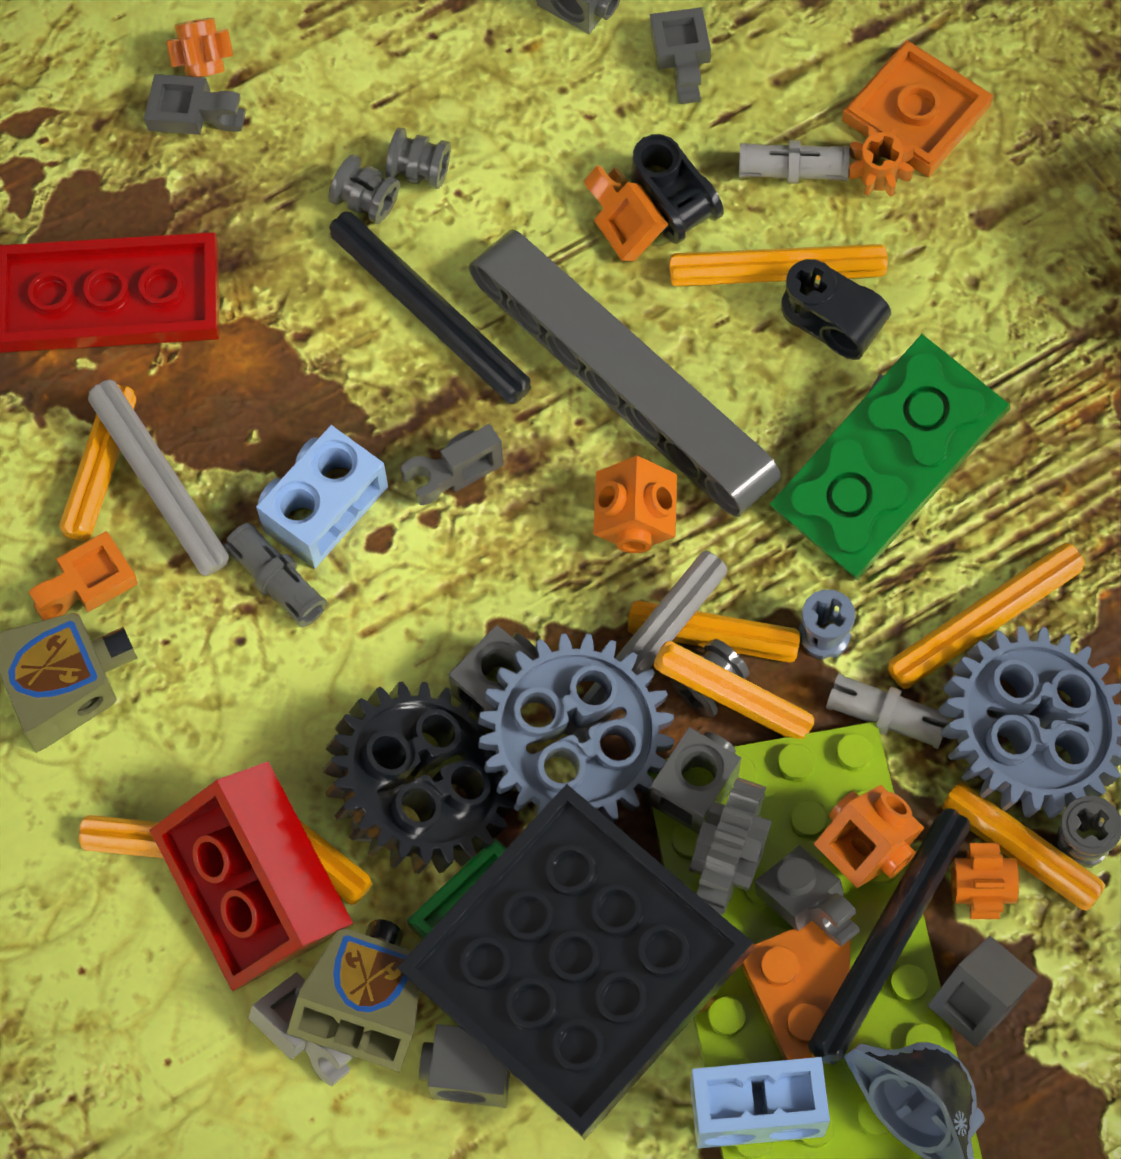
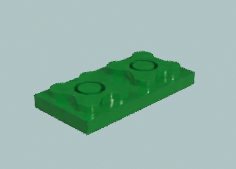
[770,334,1010,581]

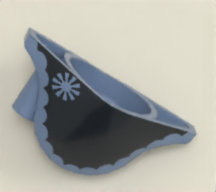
[844,1042,985,1159]

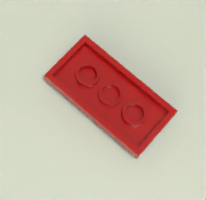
[0,232,219,353]

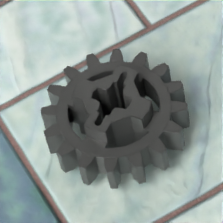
[689,777,772,915]

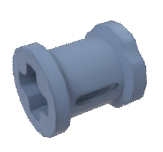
[799,590,855,659]

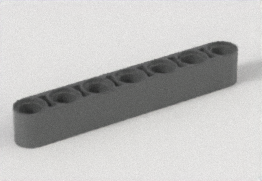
[468,229,781,517]

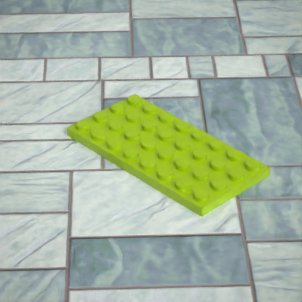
[647,721,982,1159]

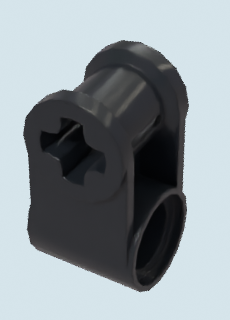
[631,134,724,244]
[781,259,891,360]

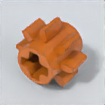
[166,17,233,77]
[848,126,915,197]
[951,843,1019,919]

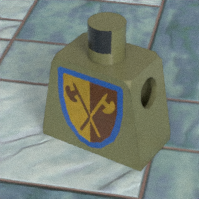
[0,613,138,753]
[287,919,419,1072]

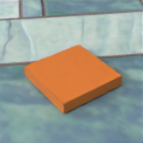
[842,40,994,178]

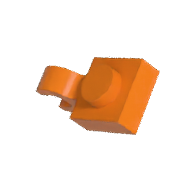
[584,165,669,262]
[28,531,138,621]

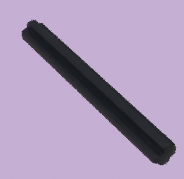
[329,211,531,404]
[808,808,970,1065]

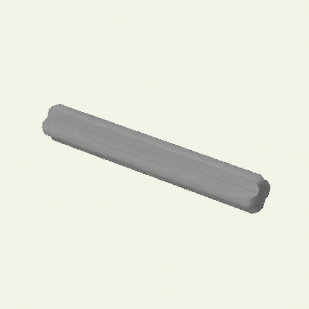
[88,379,229,576]
[564,550,728,743]

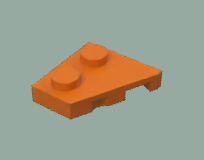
[741,918,851,1060]

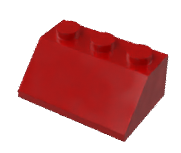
[149,761,353,992]

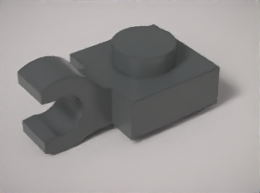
[650,7,711,104]
[144,74,246,135]
[400,423,504,505]
[754,845,860,946]

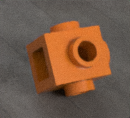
[593,455,677,553]
[814,785,924,888]

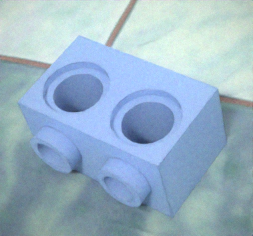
[256,425,388,569]
[690,1057,830,1149]

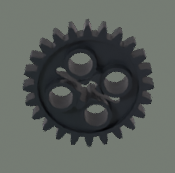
[323,681,515,874]

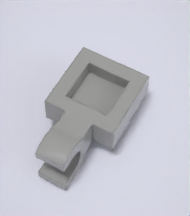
[248,972,354,1086]

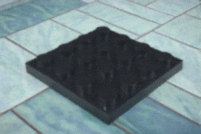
[397,784,755,1140]

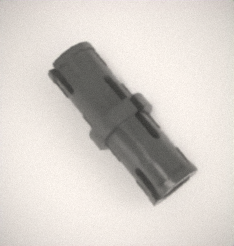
[224,523,328,628]

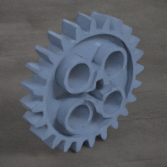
[939,626,1121,819]
[478,634,674,823]

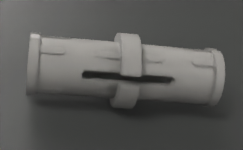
[739,140,849,184]
[826,673,949,749]

